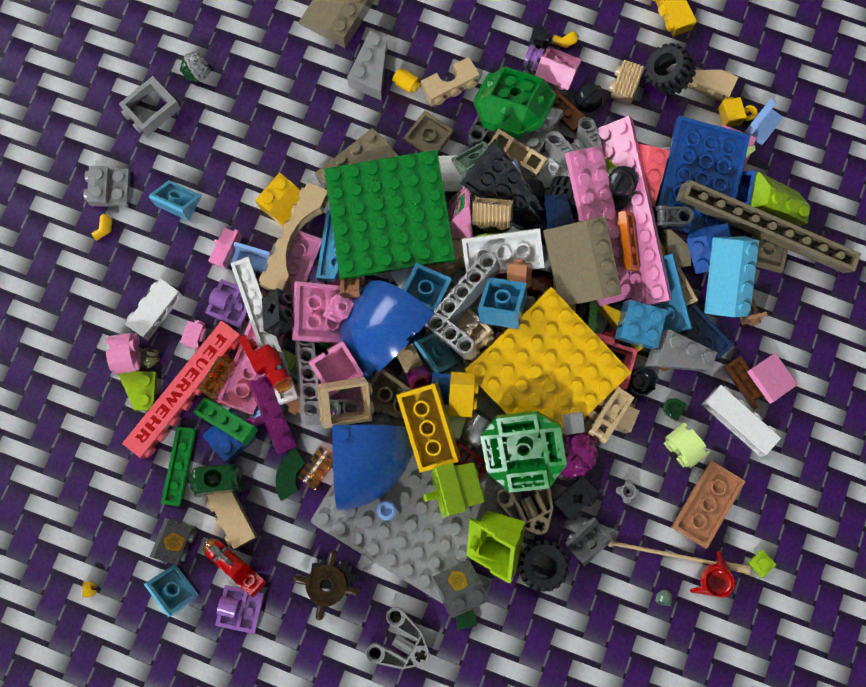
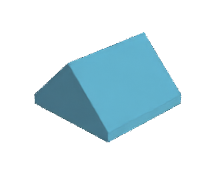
[149,180,202,221]
[414,333,460,374]
[144,564,199,617]

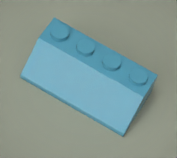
[704,236,759,317]

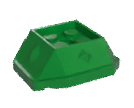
[474,66,557,139]
[480,411,567,493]

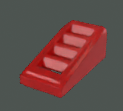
[455,441,487,480]

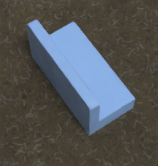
[744,99,783,145]
[231,242,271,274]

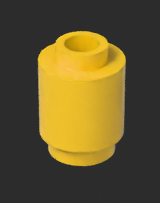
[392,68,421,94]

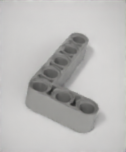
[427,253,500,359]
[294,341,360,425]

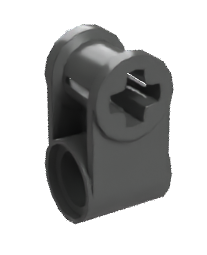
[468,115,491,147]
[655,206,694,228]

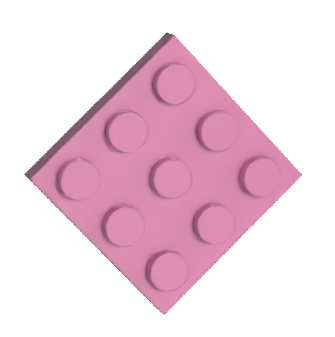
[292,281,352,344]

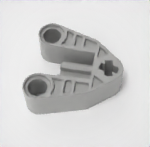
[545,117,602,169]
[366,606,430,669]

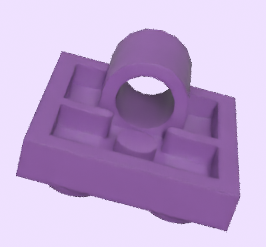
[205,279,248,329]
[215,585,265,634]

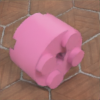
[106,333,143,374]

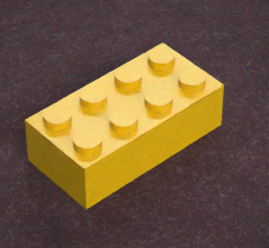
[396,382,461,473]

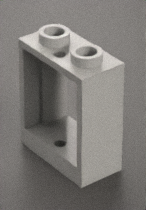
[119,76,181,136]

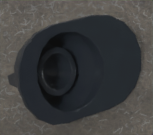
[568,83,606,117]
[608,166,638,211]

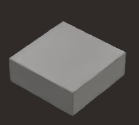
[562,412,585,435]

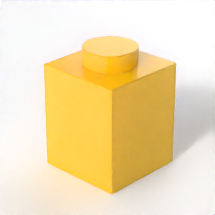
[718,97,747,127]

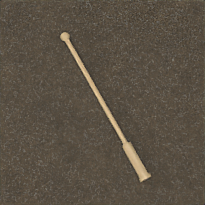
[608,540,751,575]

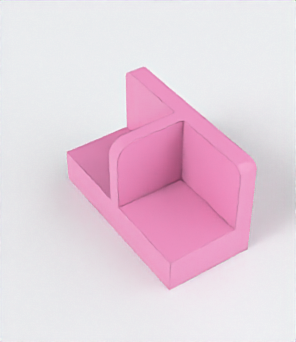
[208,228,242,270]

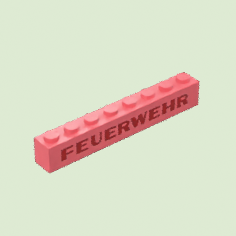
[122,320,241,459]

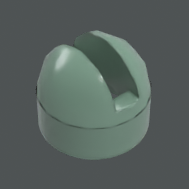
[655,590,672,606]

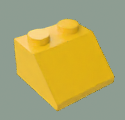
[255,172,300,227]

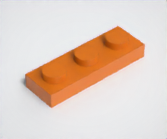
[617,211,640,271]

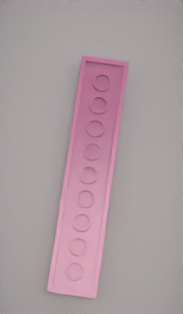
[597,116,672,306]
[217,231,322,416]

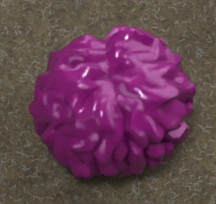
[560,432,598,478]

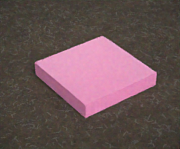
[747,353,798,404]

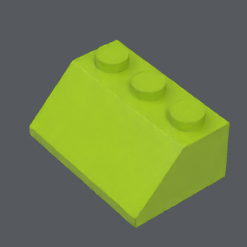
[751,172,810,226]

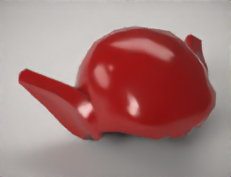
[690,551,736,598]

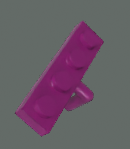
[246,375,296,454]

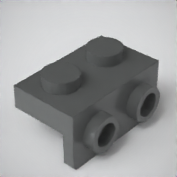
[565,517,613,566]

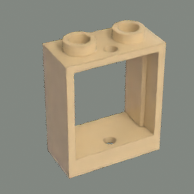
[317,377,374,428]

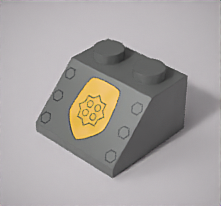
[150,518,197,565]
[432,560,489,618]

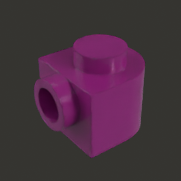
[406,366,432,389]

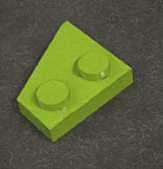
[118,372,157,411]

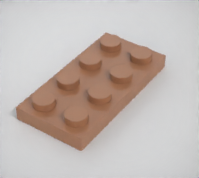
[671,460,746,549]

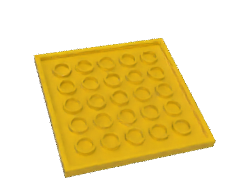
[464,287,632,438]

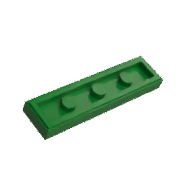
[193,397,258,446]
[161,426,197,507]

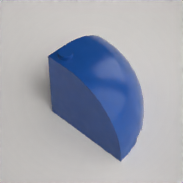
[340,280,435,380]
[332,425,413,511]

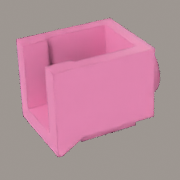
[323,294,354,324]
[180,320,208,350]

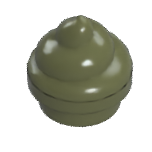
[141,348,161,369]

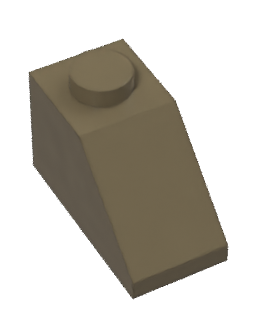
[662,228,692,267]

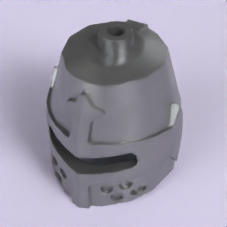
[461,408,493,449]

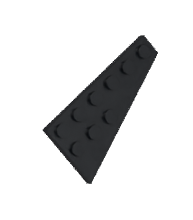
[460,139,547,245]

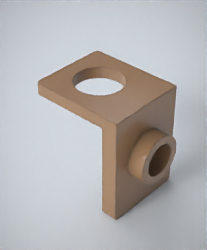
[740,299,768,326]

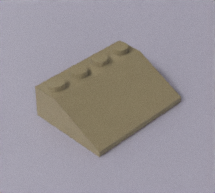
[299,0,375,48]
[314,128,398,190]
[543,216,622,305]

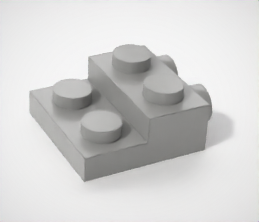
[83,166,131,207]

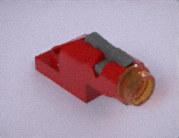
[238,335,293,393]
[203,538,267,598]

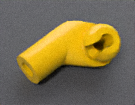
[551,31,578,48]
[91,214,112,241]

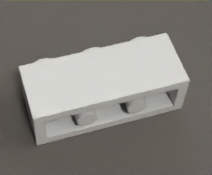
[125,279,183,341]

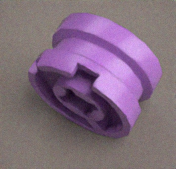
[522,44,545,74]

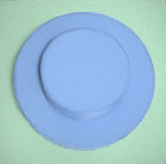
[377,500,397,520]

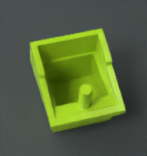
[423,463,485,519]
[466,510,525,584]

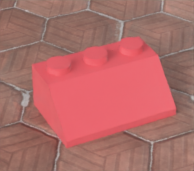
[638,144,670,207]

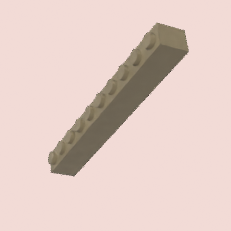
[675,180,861,273]

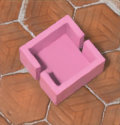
[308,341,364,396]

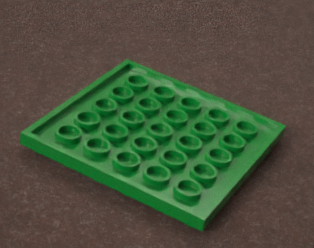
[324,150,455,280]

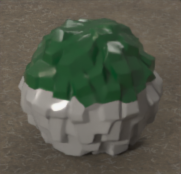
[180,52,210,82]

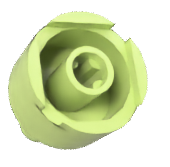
[663,423,710,468]

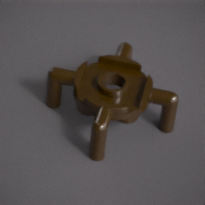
[292,550,361,620]

